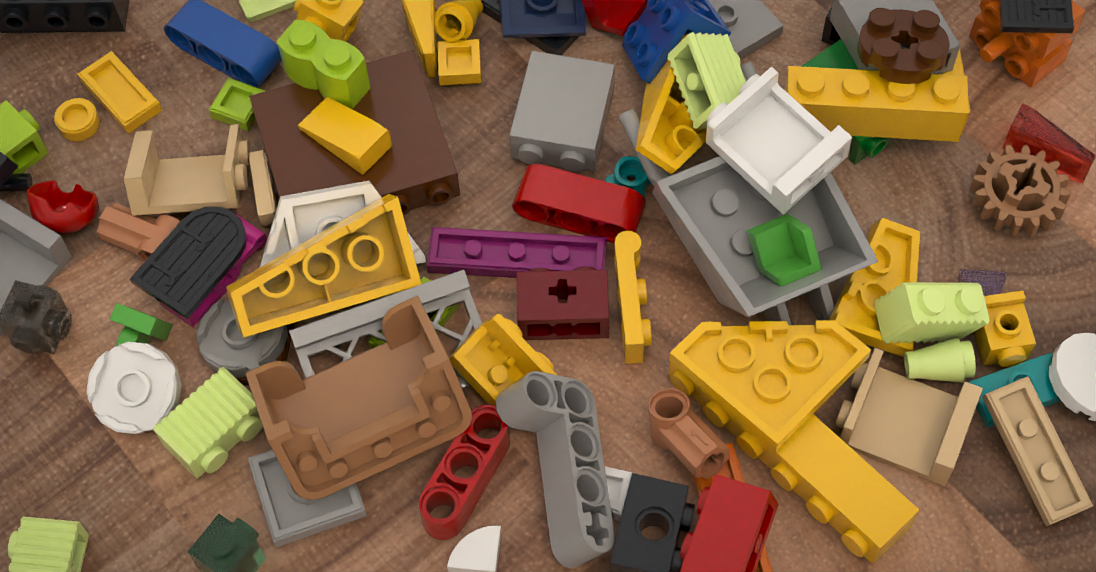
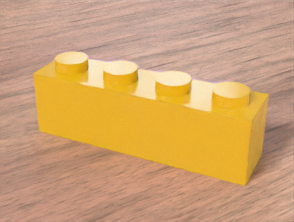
[784,66,969,142]

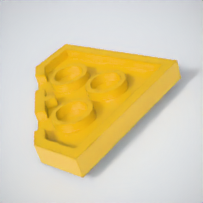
[669,320,871,452]

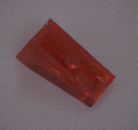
[1002,103,1096,184]

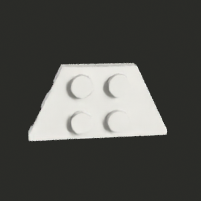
[259,181,426,268]

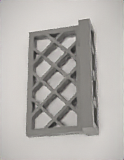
[289,270,482,389]

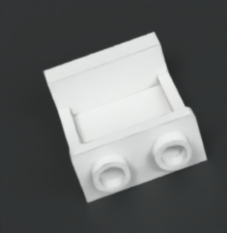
[706,67,852,215]

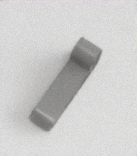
[496,371,615,569]

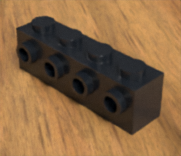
[0,0,129,33]

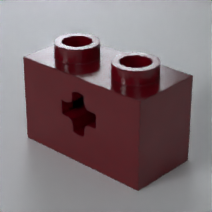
[517,266,609,340]

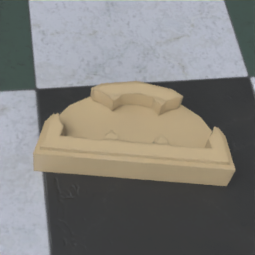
[248,150,278,227]

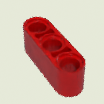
[512,164,646,244]
[419,405,510,540]

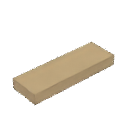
[982,376,1093,527]

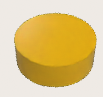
[54,98,100,141]

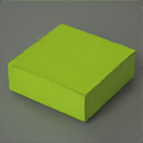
[209,78,265,131]

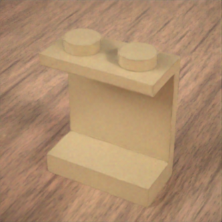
[124,124,251,216]
[835,348,983,486]

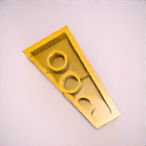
[226,194,422,338]

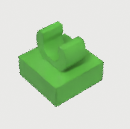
[109,303,173,346]

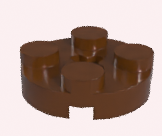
[857,8,950,84]

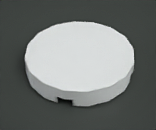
[1049,333,1096,421]
[86,342,182,434]

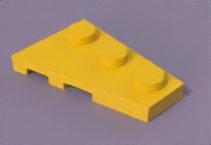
[829,218,920,357]

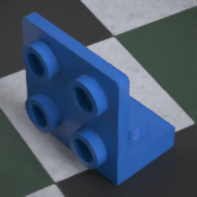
[622,0,731,84]

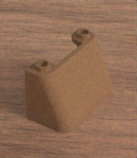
[245,296,472,500]

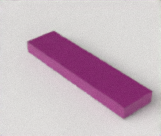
[427,227,607,278]

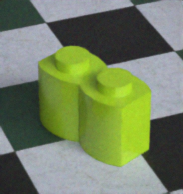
[277,20,371,109]

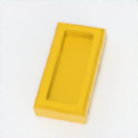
[78,51,163,134]

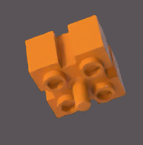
[969,0,1086,88]

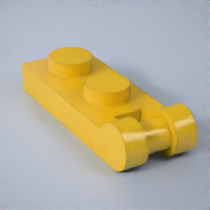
[614,231,652,364]

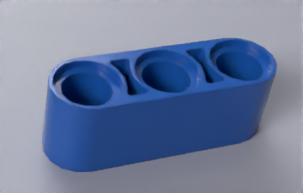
[163,0,282,88]

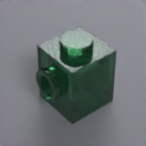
[188,514,266,572]

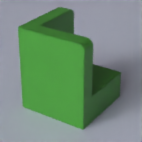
[747,213,822,286]

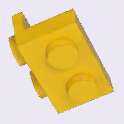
[449,314,557,406]

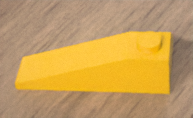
[635,32,707,175]

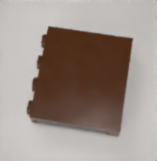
[249,50,460,215]

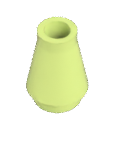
[904,337,976,383]

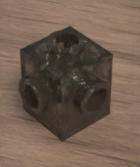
[0,280,72,354]

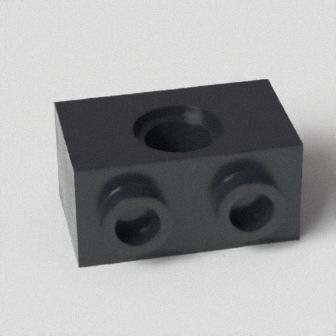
[610,473,695,572]

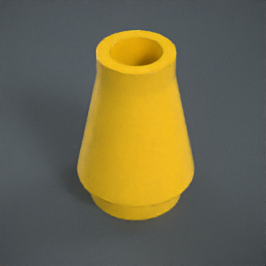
[434,0,483,42]

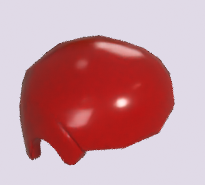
[26,180,99,234]

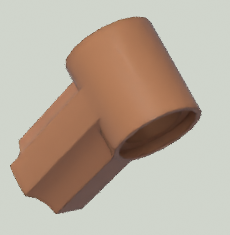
[97,202,180,262]
[648,388,730,479]

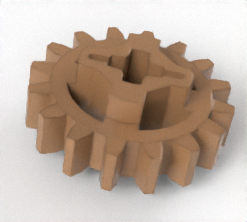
[970,145,1071,236]

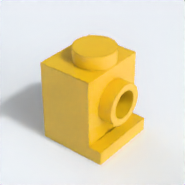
[974,291,1036,367]

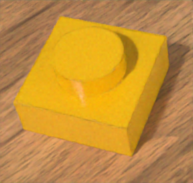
[437,39,482,85]

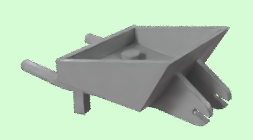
[619,62,878,325]

